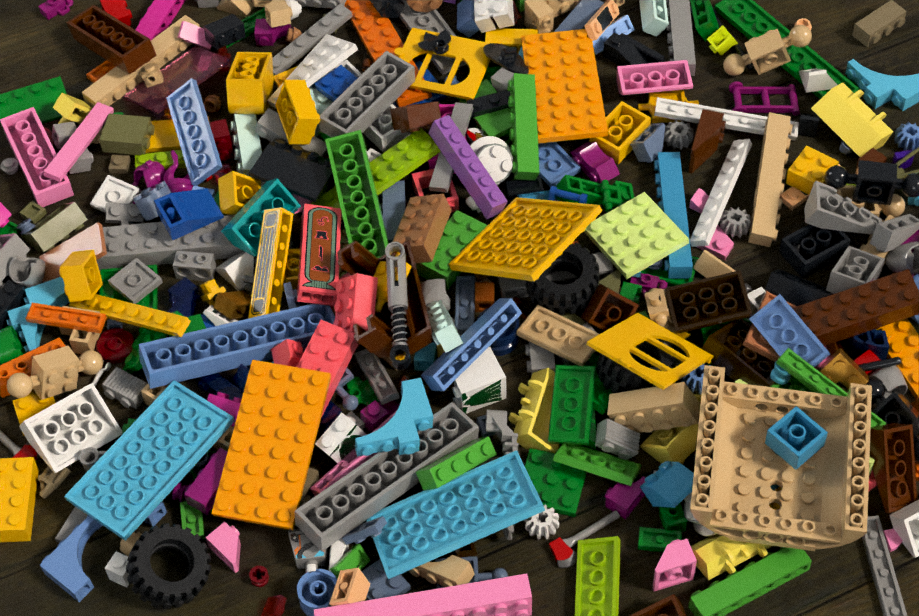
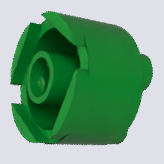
[0,325,26,365]

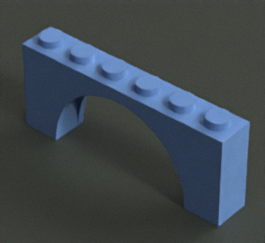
[40,502,167,602]

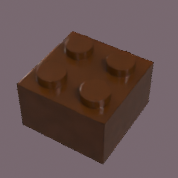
[390,101,441,133]
[581,283,639,331]

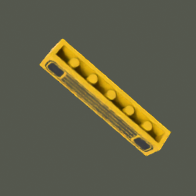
[248,207,293,319]

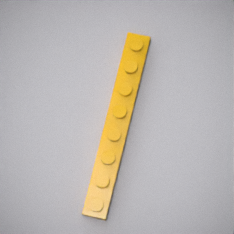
[69,294,191,337]

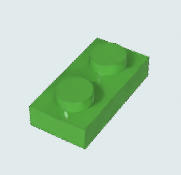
[180,501,205,539]

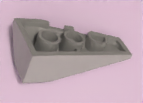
[804,181,882,235]

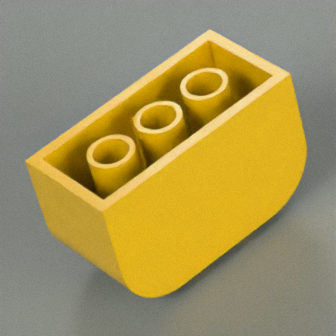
[226,52,273,115]

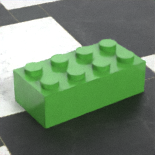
[416,210,488,290]

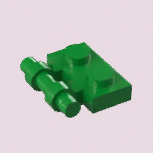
[600,180,634,213]

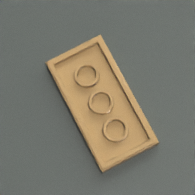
[516,305,599,366]

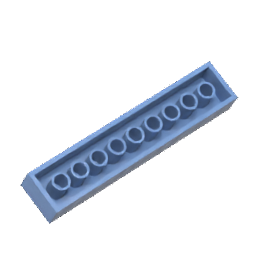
[139,304,335,389]

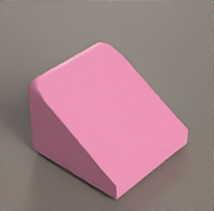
[689,188,709,213]

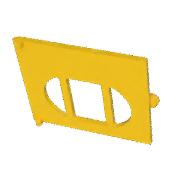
[394,28,491,102]
[586,313,714,390]

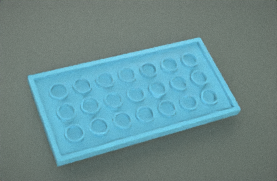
[64,380,235,541]
[367,450,545,579]

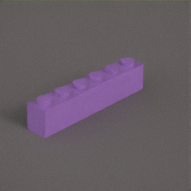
[429,115,508,219]

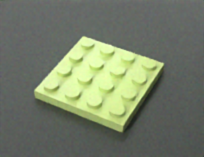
[584,192,689,279]

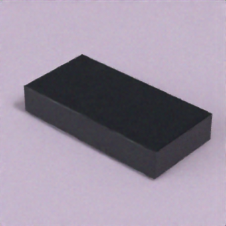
[505,176,544,199]

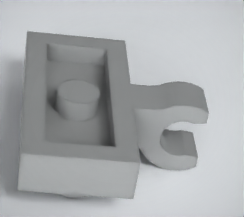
[105,203,143,226]

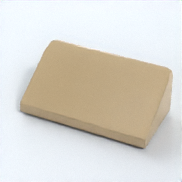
[693,250,735,278]

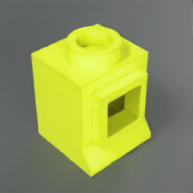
[707,25,738,56]

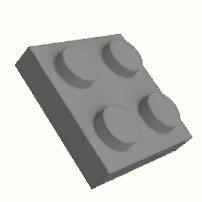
[108,258,163,304]

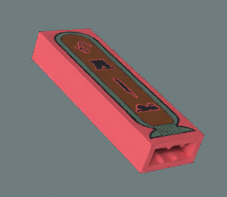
[297,204,342,306]

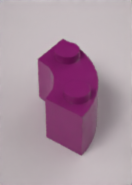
[571,142,620,184]

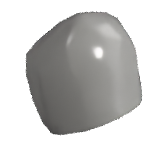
[885,241,919,274]
[9,256,45,289]
[421,279,450,311]
[869,365,908,398]

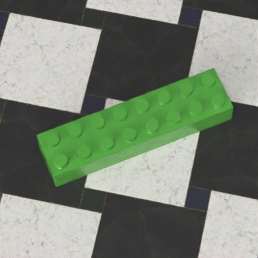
[325,130,389,258]

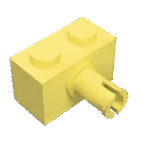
[53,93,93,124]

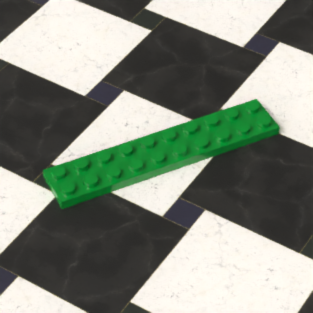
[714,0,860,99]

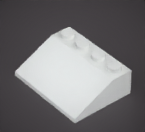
[19,383,122,473]

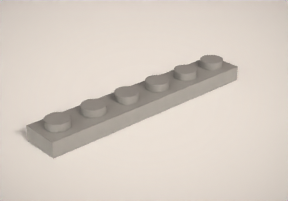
[272,3,353,76]

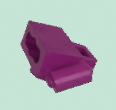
[38,0,74,20]
[630,273,668,298]

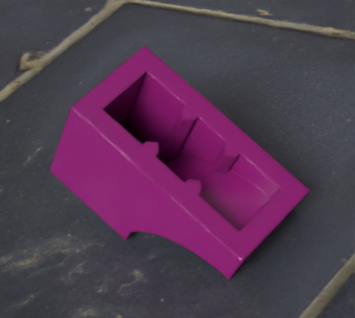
[254,19,291,46]
[360,400,400,433]
[605,476,645,520]

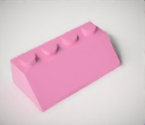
[616,60,693,95]

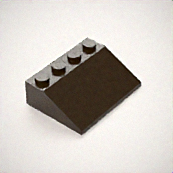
[665,270,753,334]
[702,318,776,387]

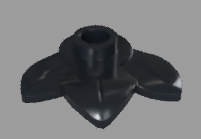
[418,30,451,54]

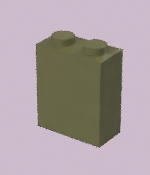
[99,114,155,155]

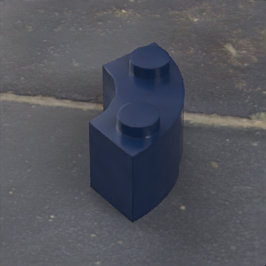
[843,329,889,360]

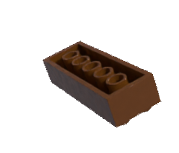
[66,5,157,74]
[795,269,919,346]

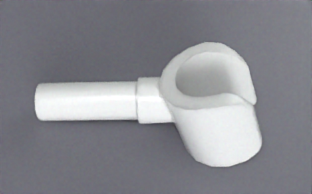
[92,360,111,386]

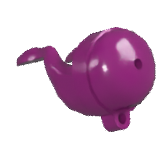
[163,150,194,193]
[131,160,166,204]

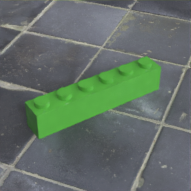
[507,73,539,180]
[689,547,812,616]

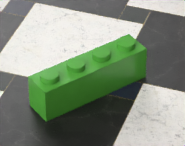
[416,436,497,491]

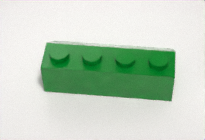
[0,76,67,134]

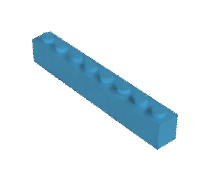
[654,152,693,279]

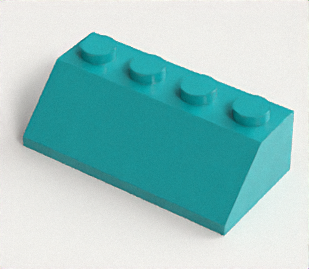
[221,178,301,257]

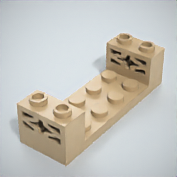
[524,0,625,34]

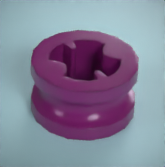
[172,483,188,502]

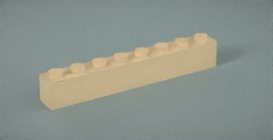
[82,15,200,108]
[748,112,793,247]

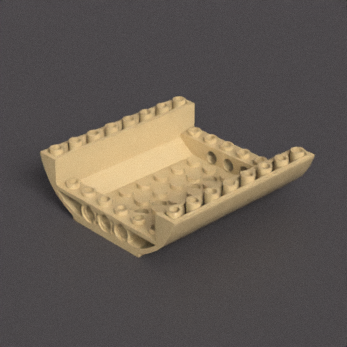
[690,365,872,551]

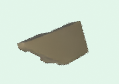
[38,466,71,499]

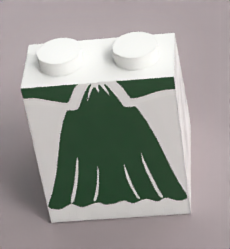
[452,347,506,414]
[315,412,367,463]

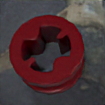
[249,566,269,587]

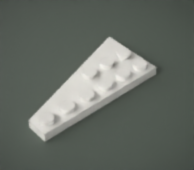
[267,34,358,108]

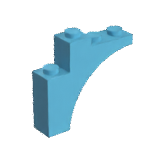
[845,59,919,111]
[6,277,70,353]
[355,378,433,457]

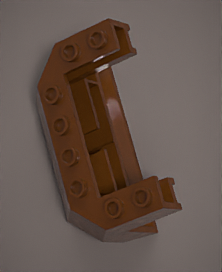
[337,240,432,358]

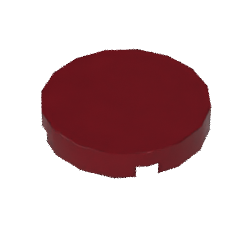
[96,328,135,364]

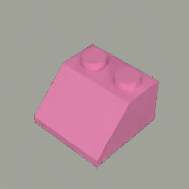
[652,539,697,592]

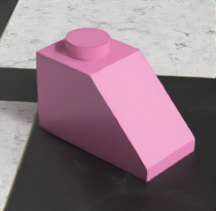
[206,522,241,573]

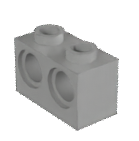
[173,251,216,281]

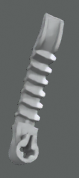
[485,409,519,540]

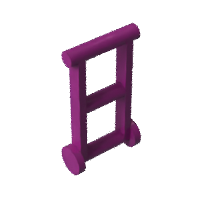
[729,81,800,116]

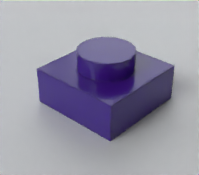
[892,150,914,169]

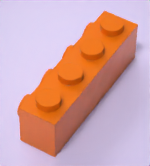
[0,337,66,399]

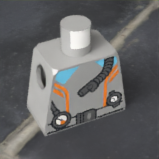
[288,529,329,573]

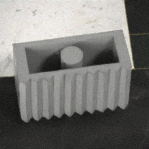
[102,367,147,409]
[595,418,640,460]

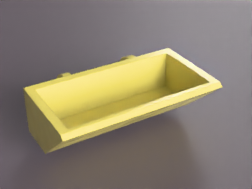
[811,83,893,158]
[509,367,560,454]
[691,533,772,580]

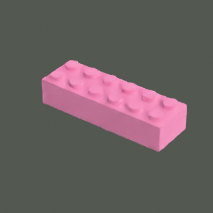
[0,107,74,207]

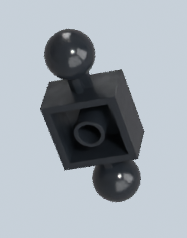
[824,160,919,205]
[865,379,919,464]

